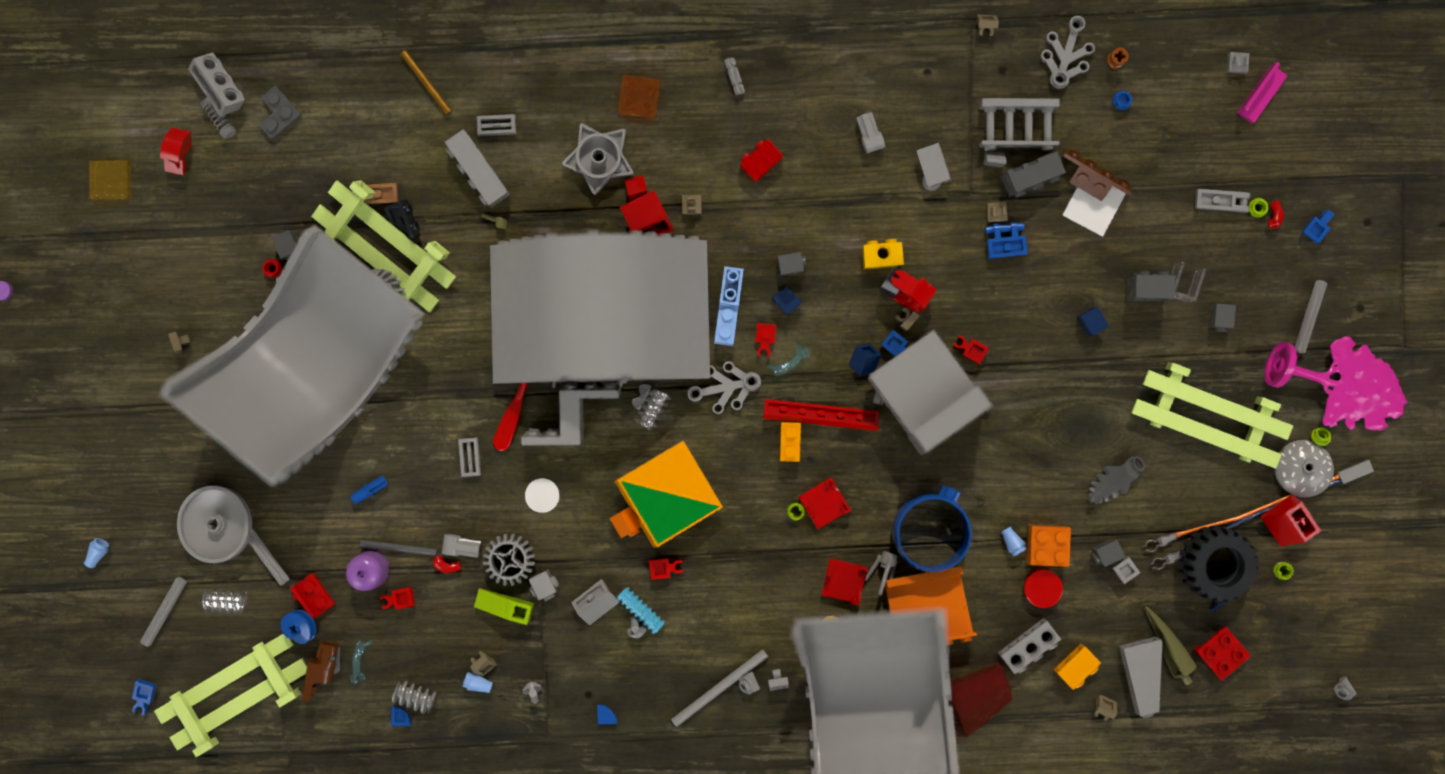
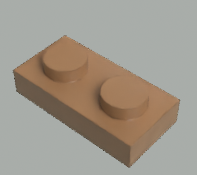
[364,183,399,204]

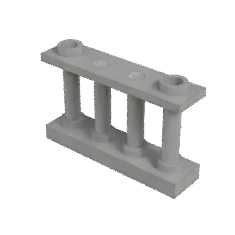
[979,98,1059,151]

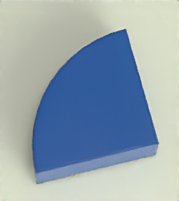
[597,704,617,724]
[391,705,412,726]

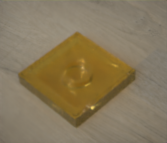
[89,160,130,200]

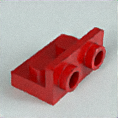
[290,573,336,619]

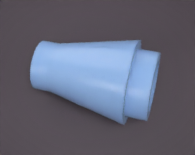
[1001,527,1027,557]
[84,538,109,568]
[462,672,493,693]

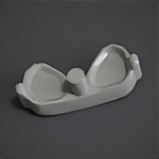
[632,384,651,410]

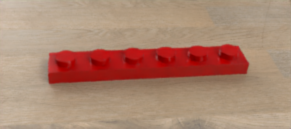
[763,399,879,431]

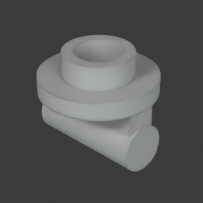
[627,616,646,638]
[739,671,760,694]
[1334,676,1357,700]
[522,682,542,704]

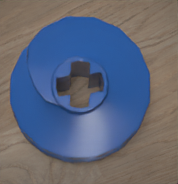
[281,610,317,644]

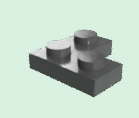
[259,85,302,140]

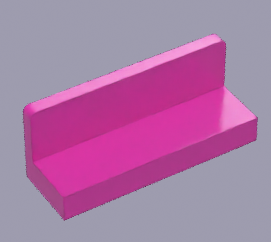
[1237,62,1287,123]

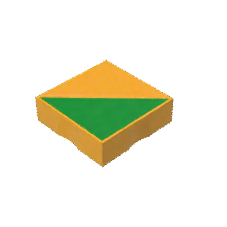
[614,441,722,548]

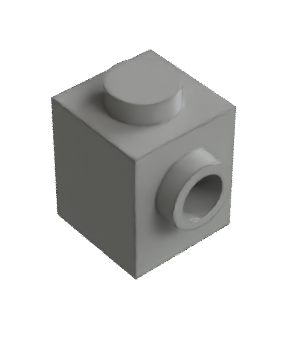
[529,570,559,601]

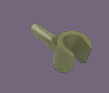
[481,213,507,229]

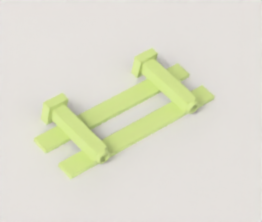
[311,180,456,312]
[1131,362,1293,469]
[154,634,307,757]

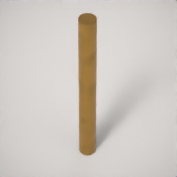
[400,50,452,115]

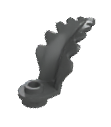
[1088,456,1145,505]

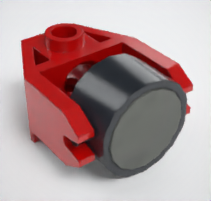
[879,266,936,313]

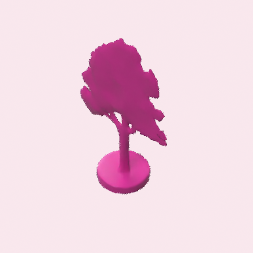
[1264,336,1408,431]

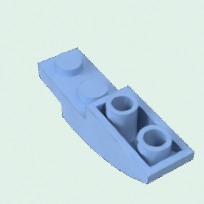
[714,266,744,346]

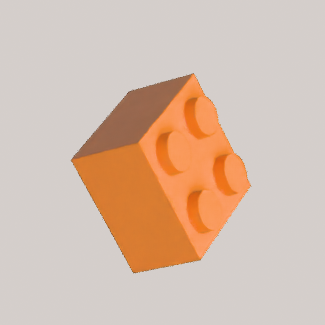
[1026,525,1071,567]

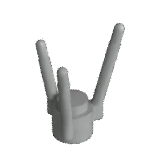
[865,551,898,596]

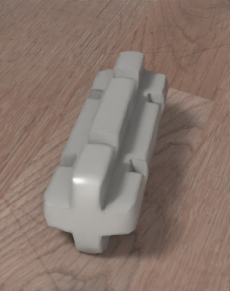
[725,57,745,95]

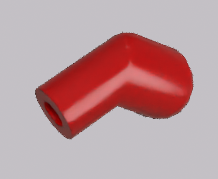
[1268,200,1284,229]
[433,555,461,574]

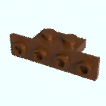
[1063,149,1131,201]

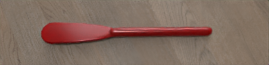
[493,383,529,451]

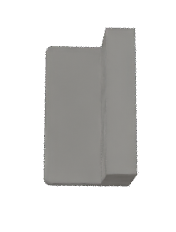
[917,143,952,187]
[571,579,619,625]

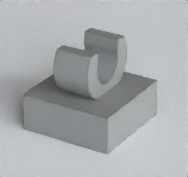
[1227,52,1250,74]
[1112,557,1140,584]
[768,669,789,691]

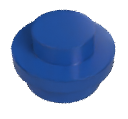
[1112,90,1132,110]

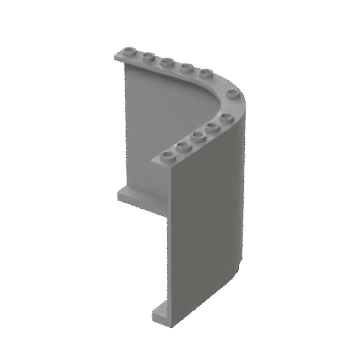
[160,225,425,486]
[490,231,710,384]
[792,609,959,774]

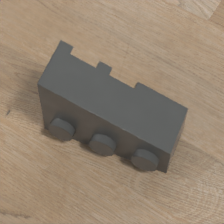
[1000,151,1066,198]

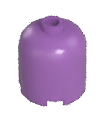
[346,551,389,591]

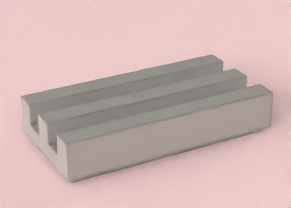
[477,114,517,136]
[458,437,481,477]

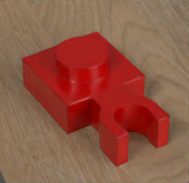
[755,323,776,357]
[953,335,989,365]
[649,558,683,580]
[380,587,416,610]

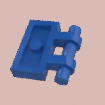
[985,222,1028,259]

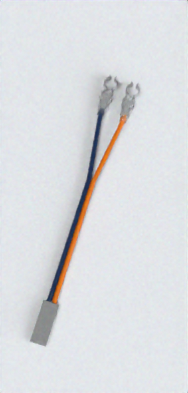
[1145,460,1374,570]

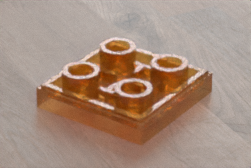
[618,74,661,119]

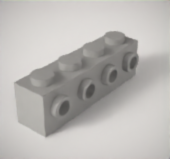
[445,129,510,208]

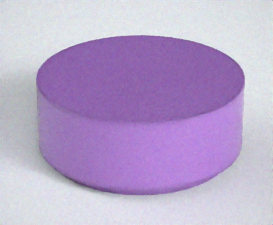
[0,281,13,301]

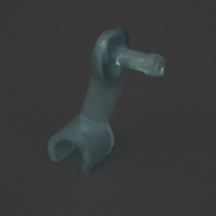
[768,345,811,375]
[350,640,372,684]

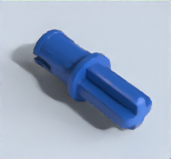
[350,476,388,505]

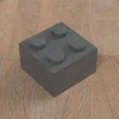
[1126,271,1176,301]

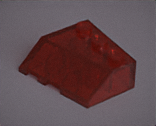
[950,663,1013,738]

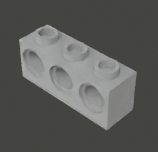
[188,52,245,116]
[998,618,1061,674]

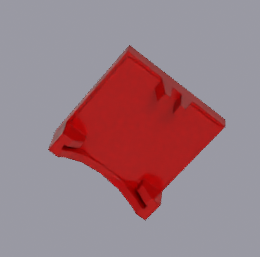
[798,477,851,529]
[821,558,868,605]
[1193,626,1251,681]

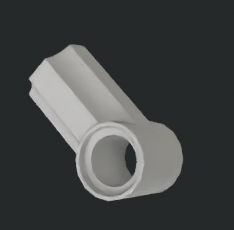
[856,112,885,154]
[441,534,482,558]

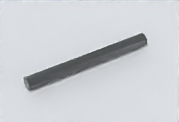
[360,540,438,556]

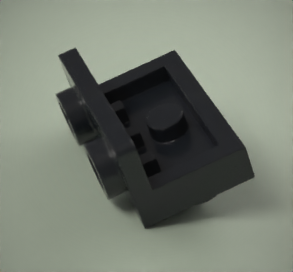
[384,200,421,239]

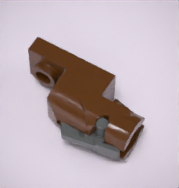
[302,641,340,702]

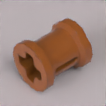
[1107,48,1129,69]

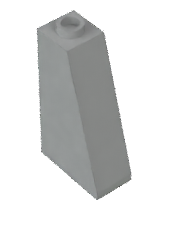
[1119,637,1162,718]

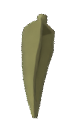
[1144,606,1197,685]

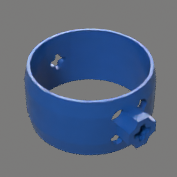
[892,484,972,572]

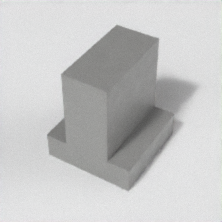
[868,330,992,455]

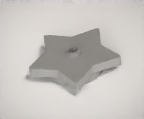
[562,123,634,195]

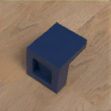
[772,286,802,316]
[1077,306,1109,337]
[849,343,882,376]

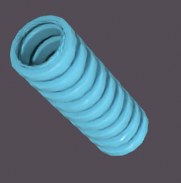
[617,587,665,634]

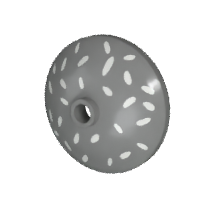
[1274,440,1334,497]

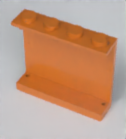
[885,566,977,645]

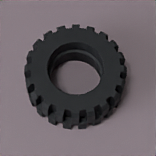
[1178,526,1259,603]

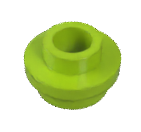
[1249,198,1268,217]
[1311,427,1331,446]

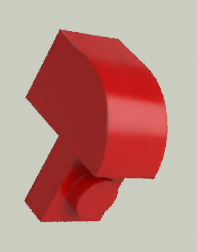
[160,127,192,175]

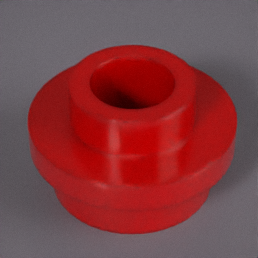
[262,259,282,278]

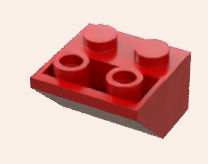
[620,190,674,236]
[1260,495,1321,547]

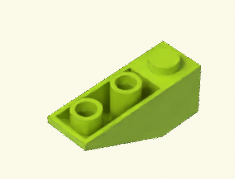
[474,588,535,625]

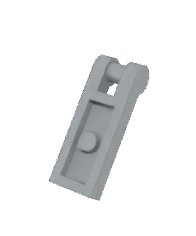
[1195,189,1250,213]

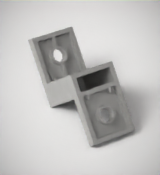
[521,382,621,445]

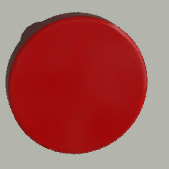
[1023,569,1063,608]

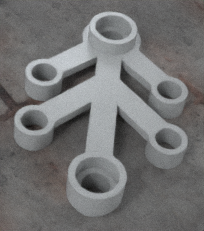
[1040,16,1095,89]
[688,361,761,414]

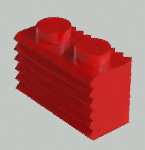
[740,139,784,183]

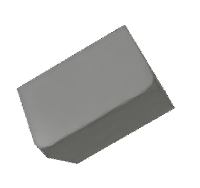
[984,151,1006,167]

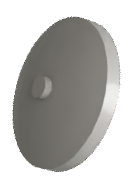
[177,485,252,563]

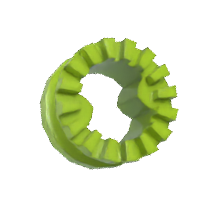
[787,503,805,520]
[1273,562,1294,580]

